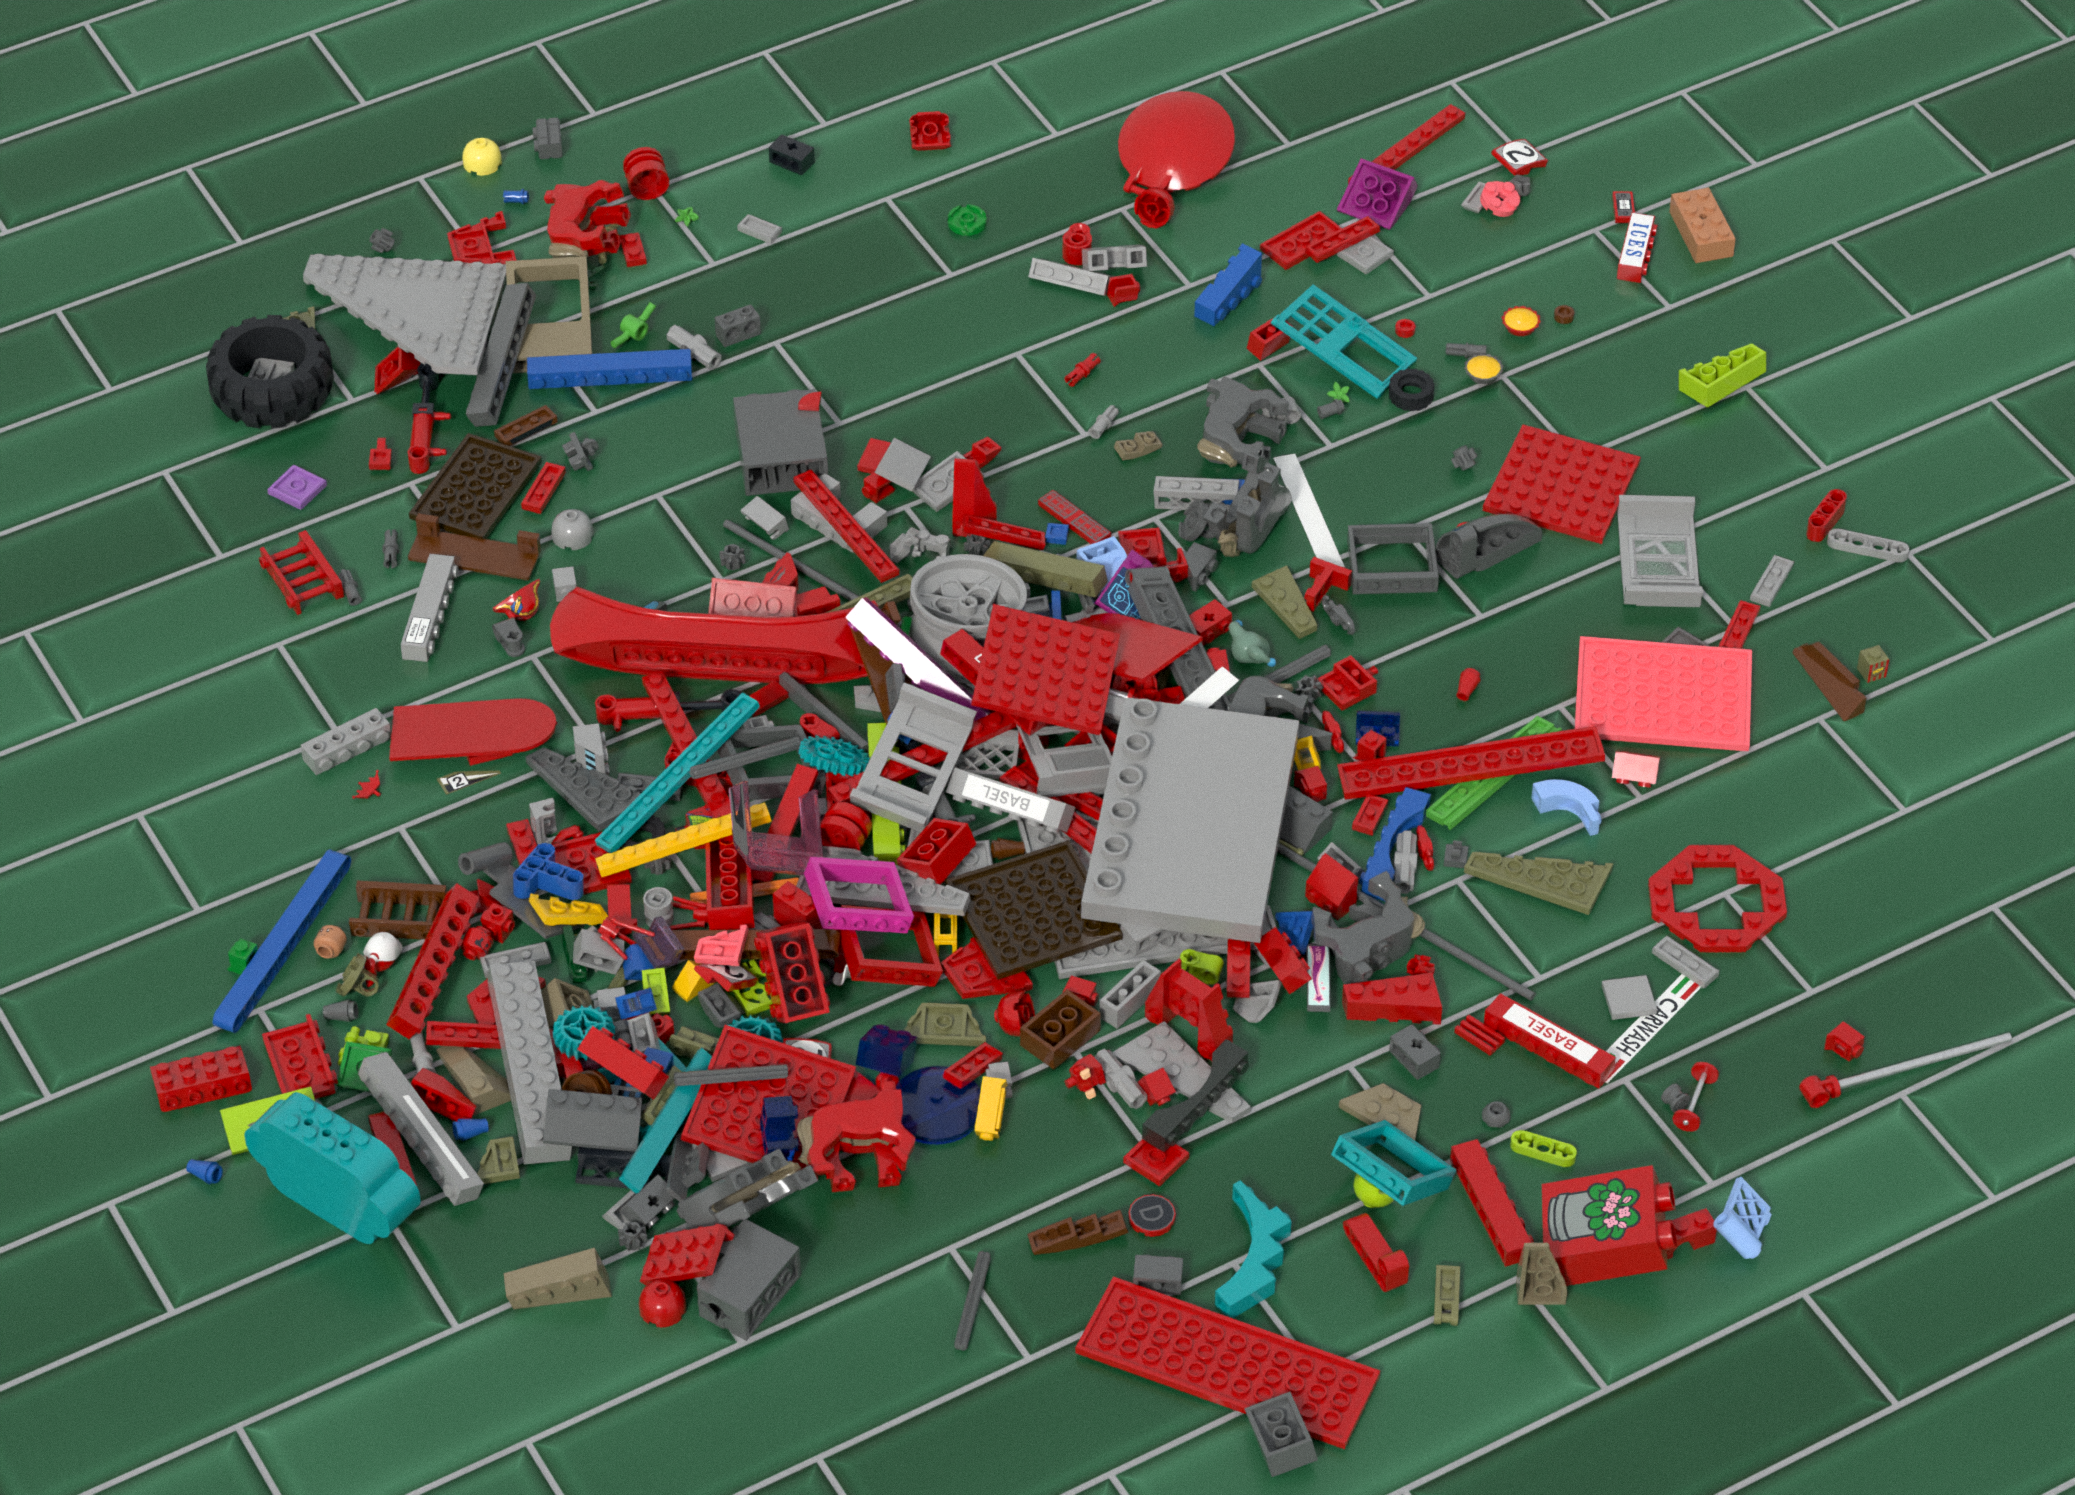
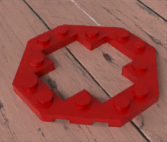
[1648,845,1787,952]

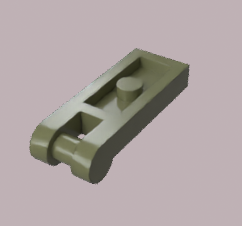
[1433,1265,1460,1326]

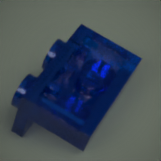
[1355,711,1400,746]

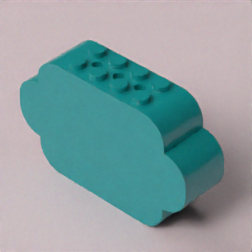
[244,1092,421,1244]

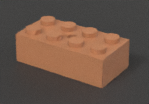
[1669,188,1735,263]

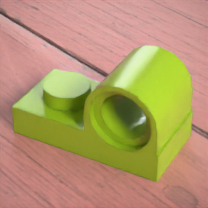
[642,968,670,1016]

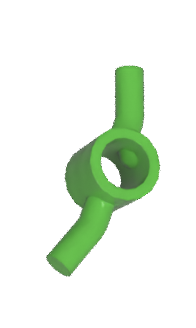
[611,302,656,348]

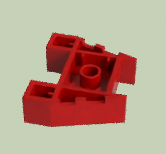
[1145,958,1233,1061]

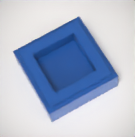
[1045,523,1069,545]

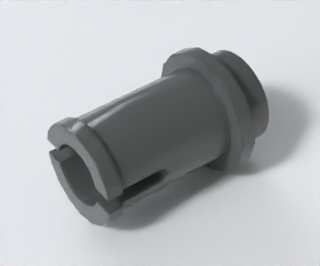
[1317,399,1345,419]

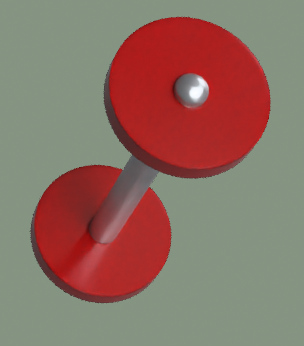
[1673,1062,1719,1132]

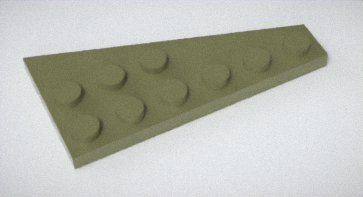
[1464,852,1613,915]

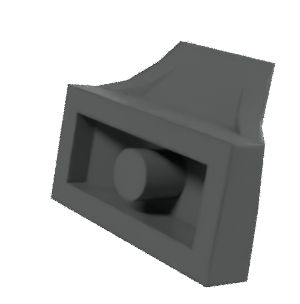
[698,983,746,1028]

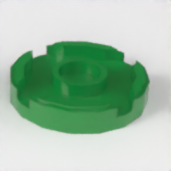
[948,204,987,236]

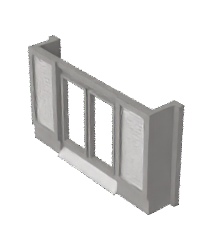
[850,683,977,832]
[1016,724,1112,797]

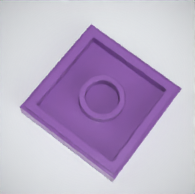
[268,465,327,510]

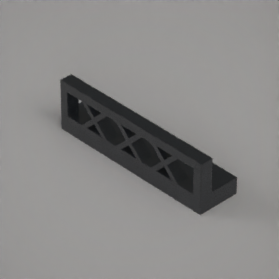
[575,1147,671,1188]

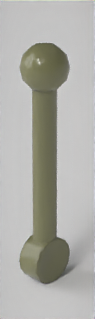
[1279,839,1304,856]

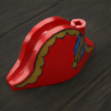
[493,579,540,621]

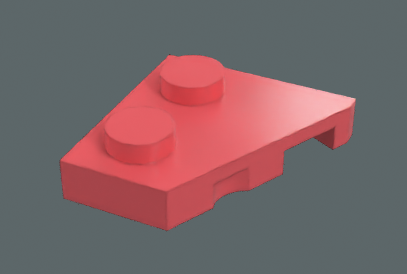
[694,925,749,966]

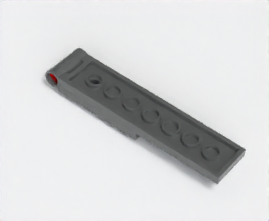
[1125,567,1229,711]

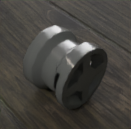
[1661,1084,1691,1113]

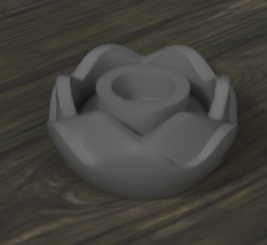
[1482,1101,1511,1128]

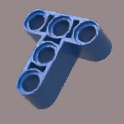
[513,843,584,900]

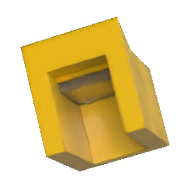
[1294,735,1321,771]

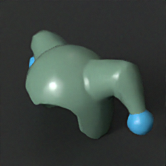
[1228,620,1276,667]

